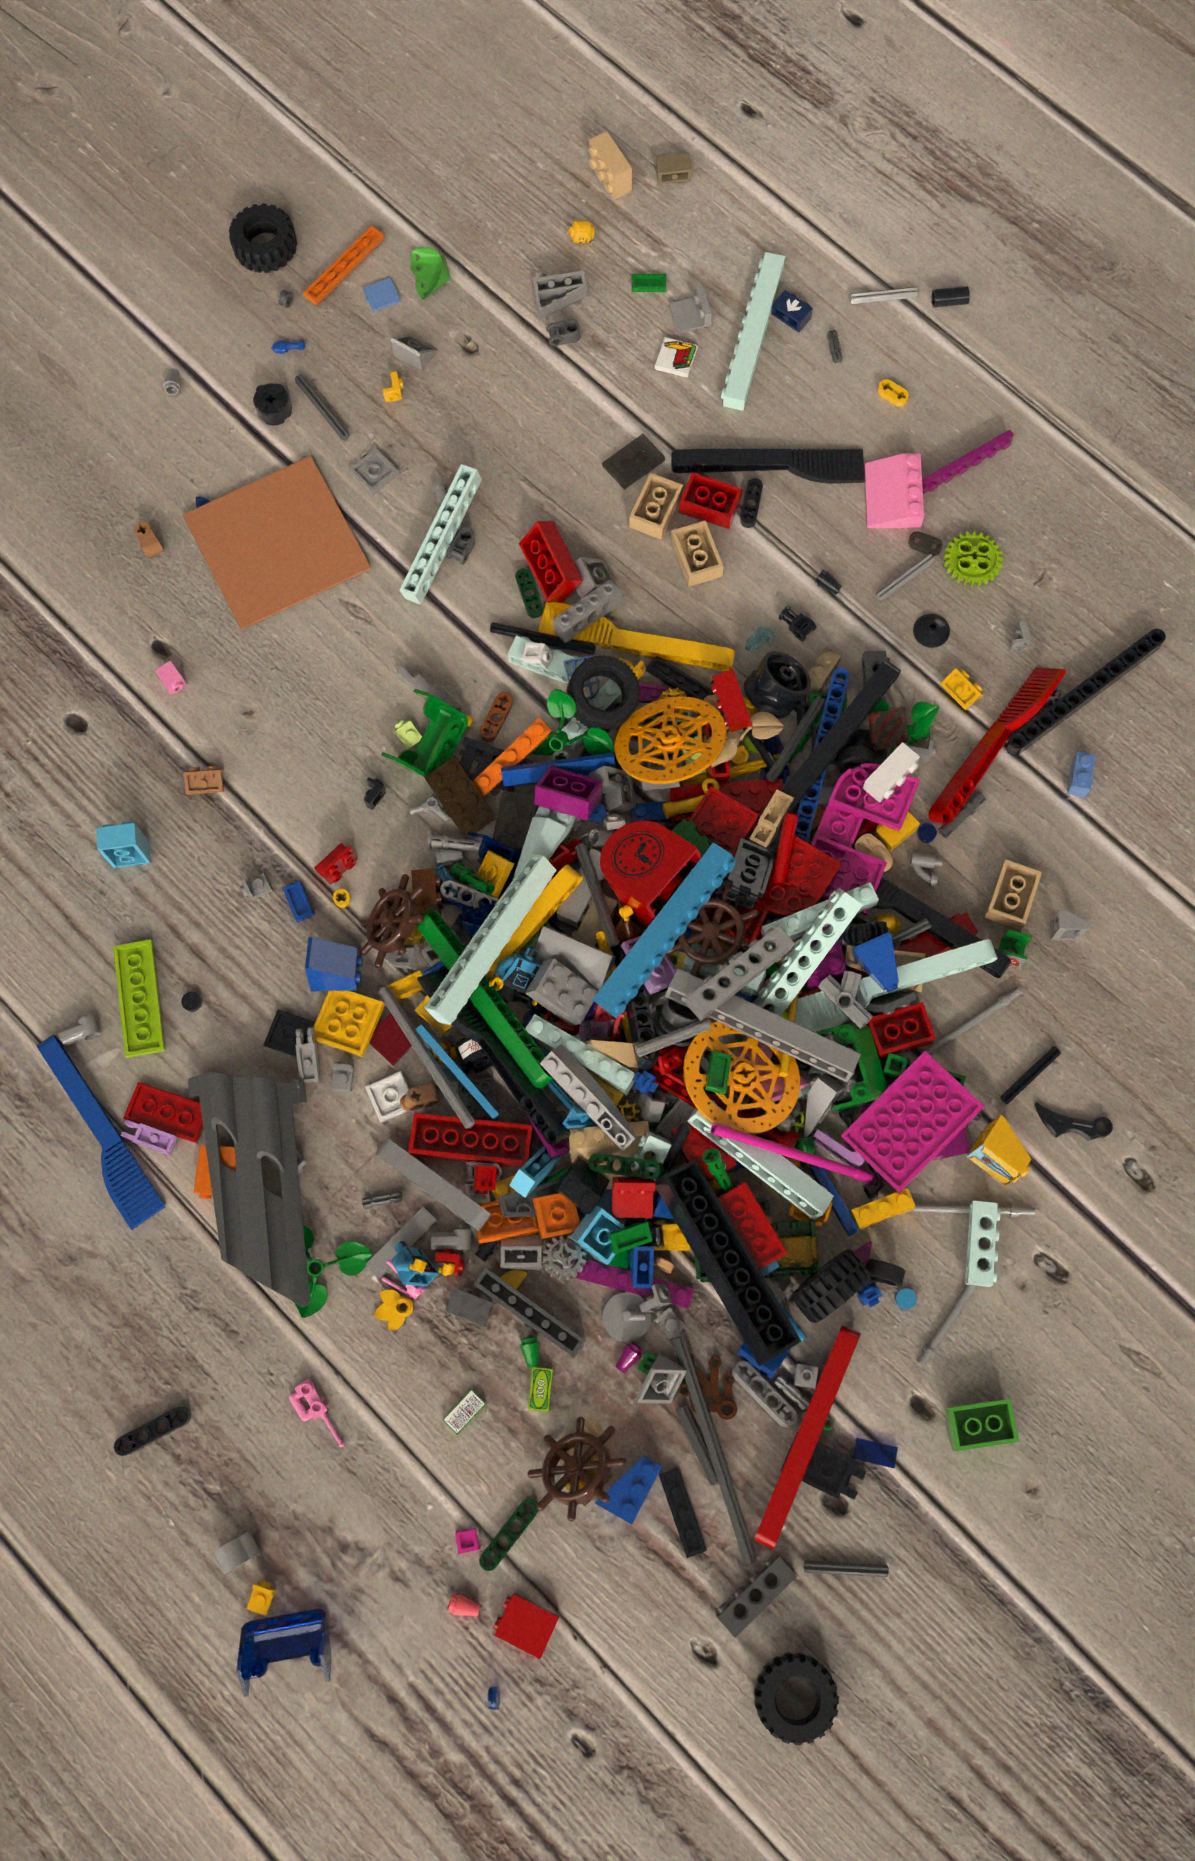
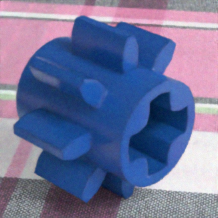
[632,1070,658,1094]
[856,1281,882,1308]

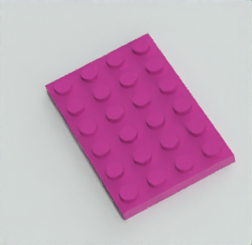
[841,1051,984,1193]

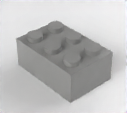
[525,958,598,1026]

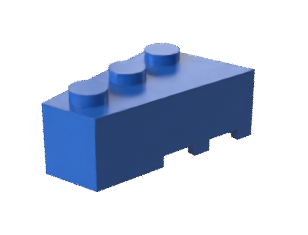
[595,1456,662,1525]

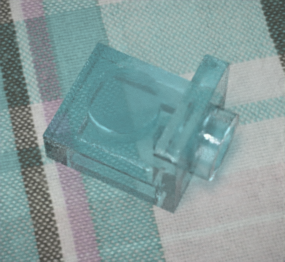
[745,626,775,653]

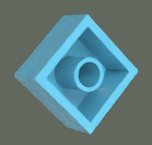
[570,1206,625,1265]

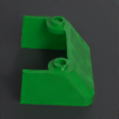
[381,689,468,777]
[816,1023,887,1113]

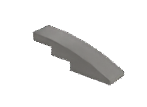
[396,666,462,712]

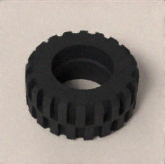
[229,203,297,273]
[792,1249,871,1323]
[754,1652,839,1745]

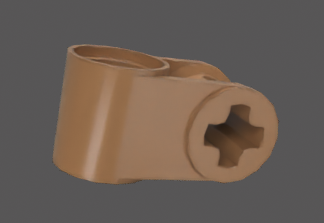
[134,522,164,559]
[400,1082,440,1111]

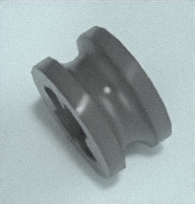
[278,290,293,308]

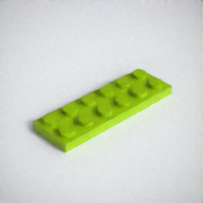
[113,939,166,1058]

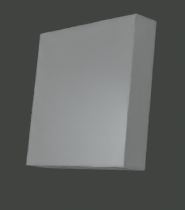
[349,448,399,496]

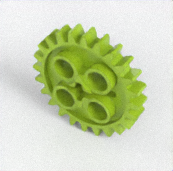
[943,531,1004,587]

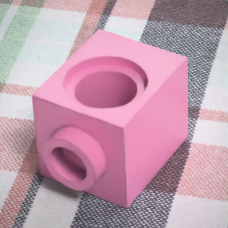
[155,661,186,694]

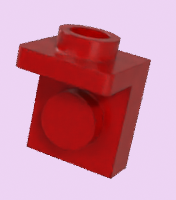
[470,1165,497,1195]

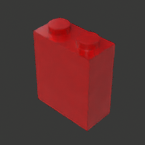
[493,1593,560,1659]

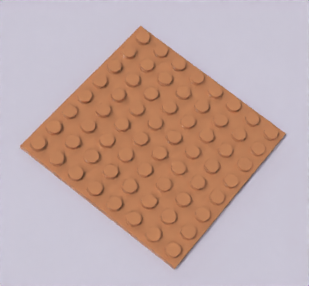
[183,456,371,630]

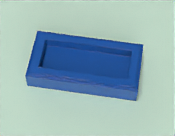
[283,881,315,923]

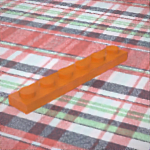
[303,225,385,306]
[473,717,553,798]

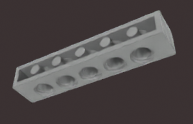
[685,926,795,1021]

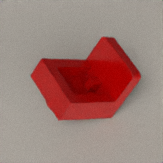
[435,1249,465,1277]

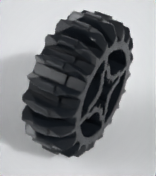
[837,921,889,946]

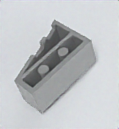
[533,270,587,320]

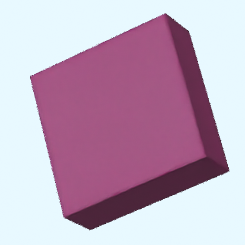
[455,1528,480,1554]

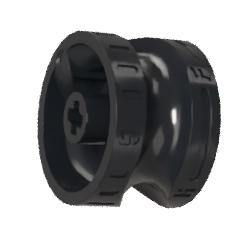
[744,651,811,719]

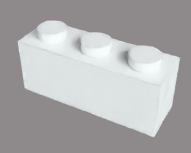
[863,742,920,803]

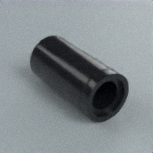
[932,286,970,308]

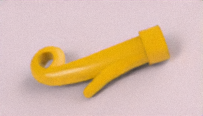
[662,778,720,818]

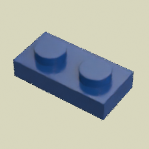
[631,801,670,822]

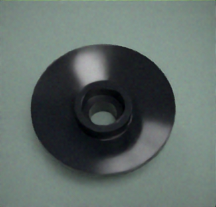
[913,614,950,648]

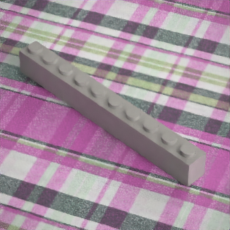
[665,969,861,1082]

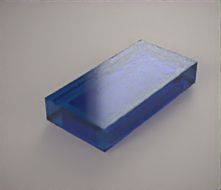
[852,1438,898,1469]

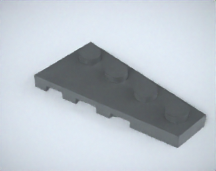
[498,1180,584,1217]

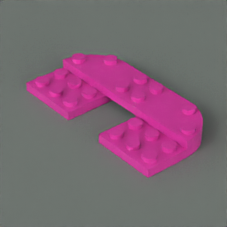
[811,763,920,915]

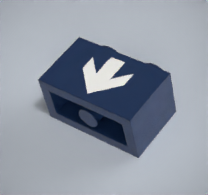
[771,290,813,332]

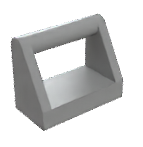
[1050,910,1091,940]

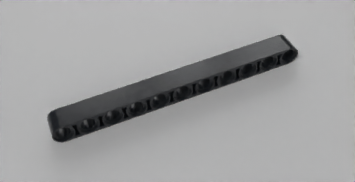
[1006,629,1166,756]
[781,660,902,821]

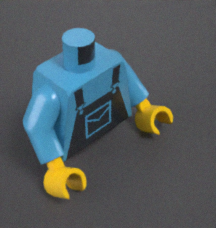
[488,946,543,1007]
[391,1241,455,1287]

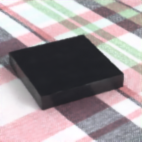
[263,1010,315,1057]

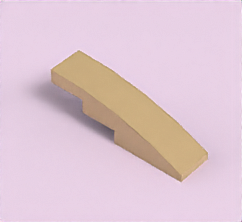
[749,790,794,849]

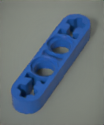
[810,1165,859,1236]

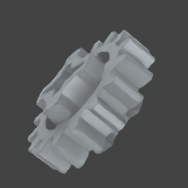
[542,1235,586,1280]

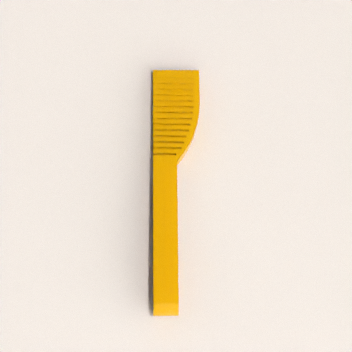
[538,601,735,671]
[415,864,583,1036]

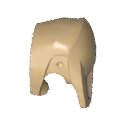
[854,833,893,874]

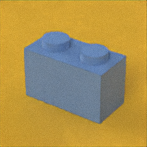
[1067,751,1096,797]

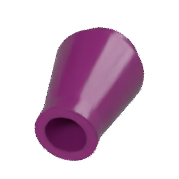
[615,1341,643,1373]

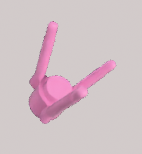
[381,1260,427,1300]

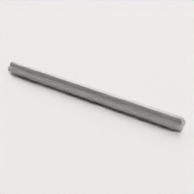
[378,986,475,1129]

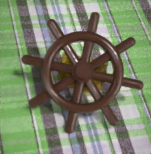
[360,874,425,968]
[666,885,759,977]
[527,1417,626,1522]

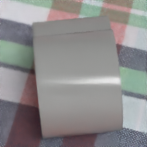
[213,1531,261,1575]

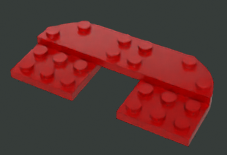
[688,786,842,917]

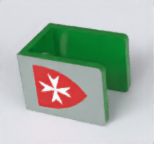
[998,929,1032,969]

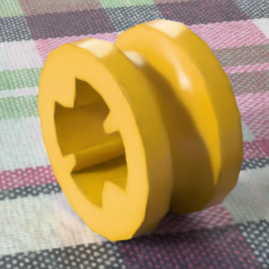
[333,889,351,908]

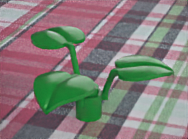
[531,689,614,756]
[868,700,939,758]
[295,1225,372,1318]

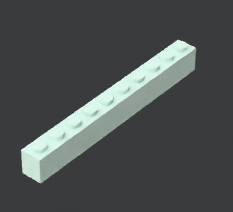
[721,252,785,411]
[424,854,556,1025]

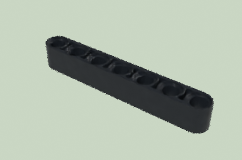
[615,940,659,1070]

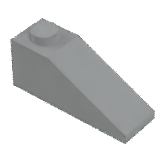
[804,1073,844,1138]

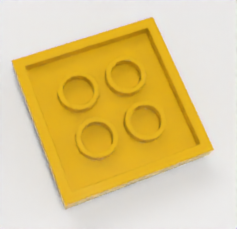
[313,991,385,1057]

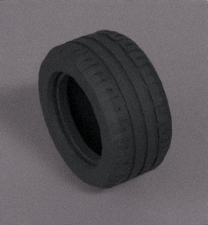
[566,655,640,731]

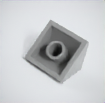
[391,334,437,371]
[636,1354,687,1403]

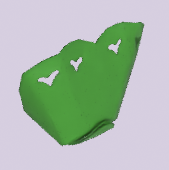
[411,247,450,300]

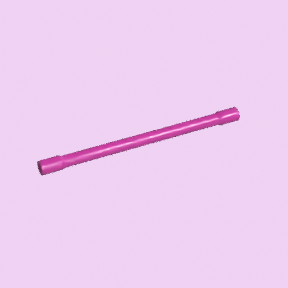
[711,1122,873,1183]

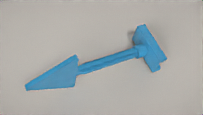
[540,1049,595,1129]

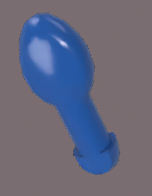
[271,341,305,354]

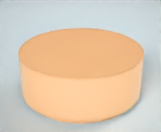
[654,1257,674,1273]

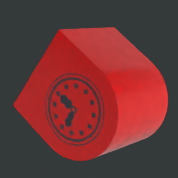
[600,821,702,929]

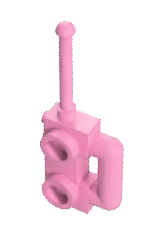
[289,1379,344,1447]

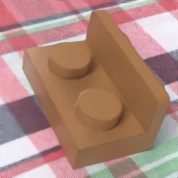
[183,765,224,795]

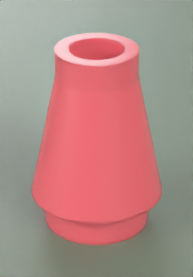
[447,1593,480,1617]

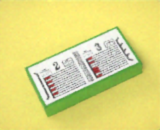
[443,1389,486,1435]

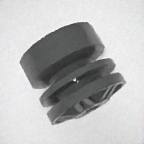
[655,998,700,1046]

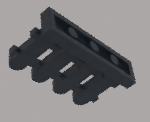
[459,736,534,802]

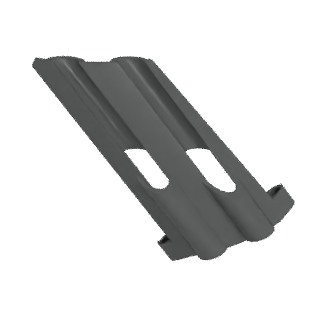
[188,1072,310,1308]

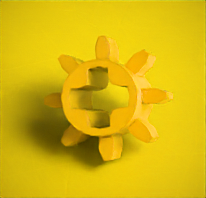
[618,1100,641,1123]

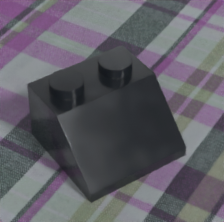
[554,1156,610,1214]

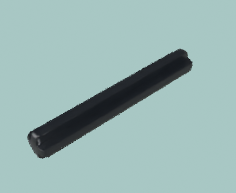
[1000,1046,1061,1105]

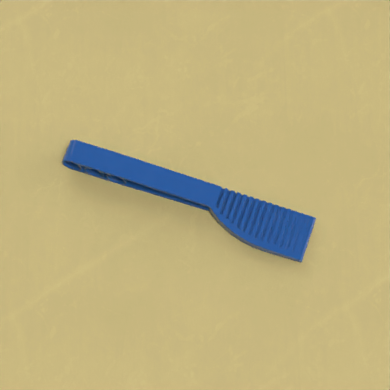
[36,1034,166,1230]

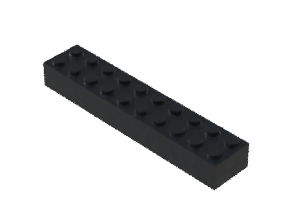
[655,1160,802,1367]

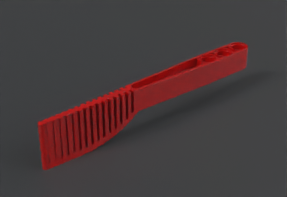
[928,667,1066,825]

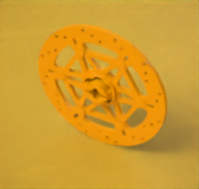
[614,696,727,784]
[683,1021,800,1134]

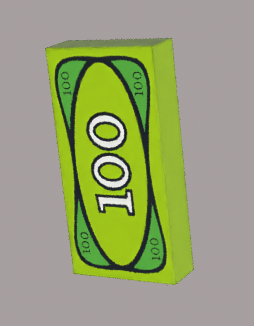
[528,1367,553,1412]

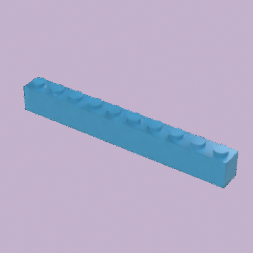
[592,842,737,1018]

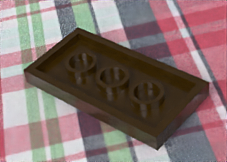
[424,756,497,839]

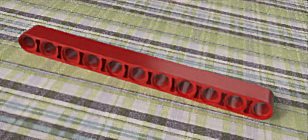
[754,1325,861,1549]

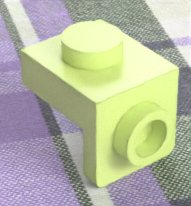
[392,719,422,749]

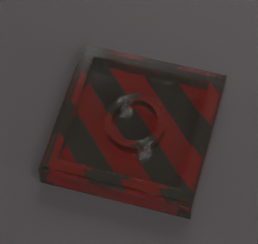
[869,707,908,751]

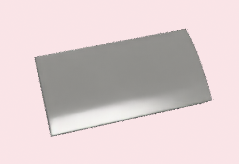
[535,926,617,991]

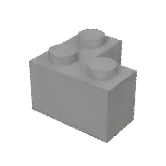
[589,766,636,815]

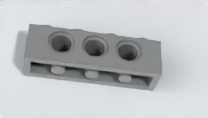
[553,579,622,643]

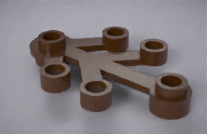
[678,1352,737,1420]

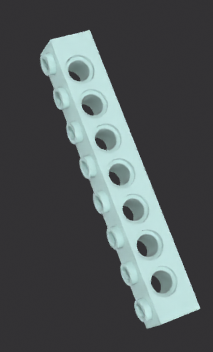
[399,464,482,605]
[752,888,863,1016]

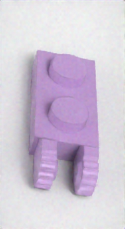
[120,1120,178,1156]
[813,1130,865,1168]

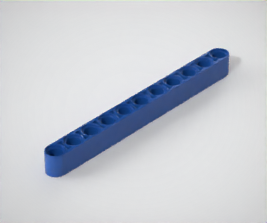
[795,668,849,843]

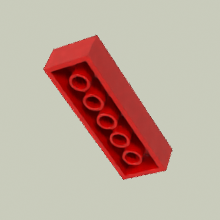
[669,779,783,824]
[408,1113,534,1168]

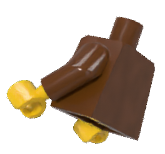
[612,901,645,941]

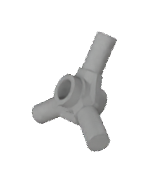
[409,791,451,823]

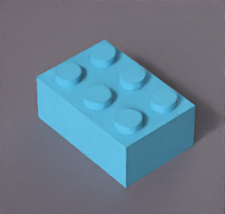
[96,822,151,868]

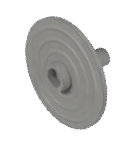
[602,1292,651,1342]

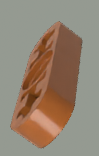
[480,692,513,742]

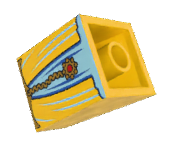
[966,1115,1031,1186]

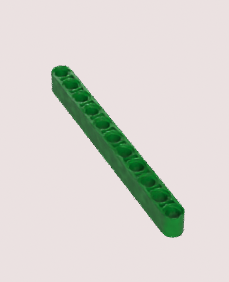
[416,909,553,1089]

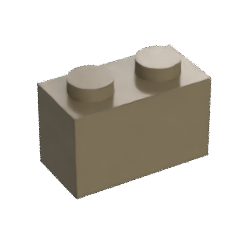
[656,153,692,185]
[808,647,841,693]

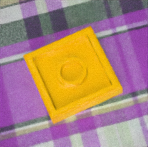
[477,850,514,898]

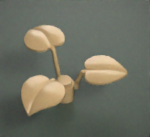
[704,695,784,767]

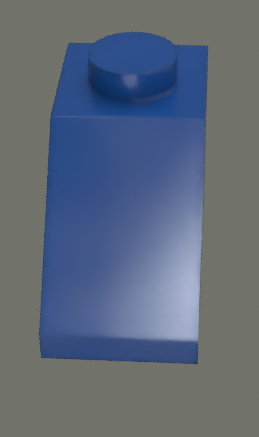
[629,1245,654,1288]

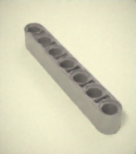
[375,1138,491,1231]

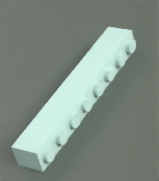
[687,1100,834,1220]

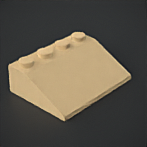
[569,1121,652,1190]

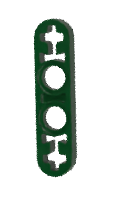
[588,1153,664,1179]
[479,1499,539,1571]

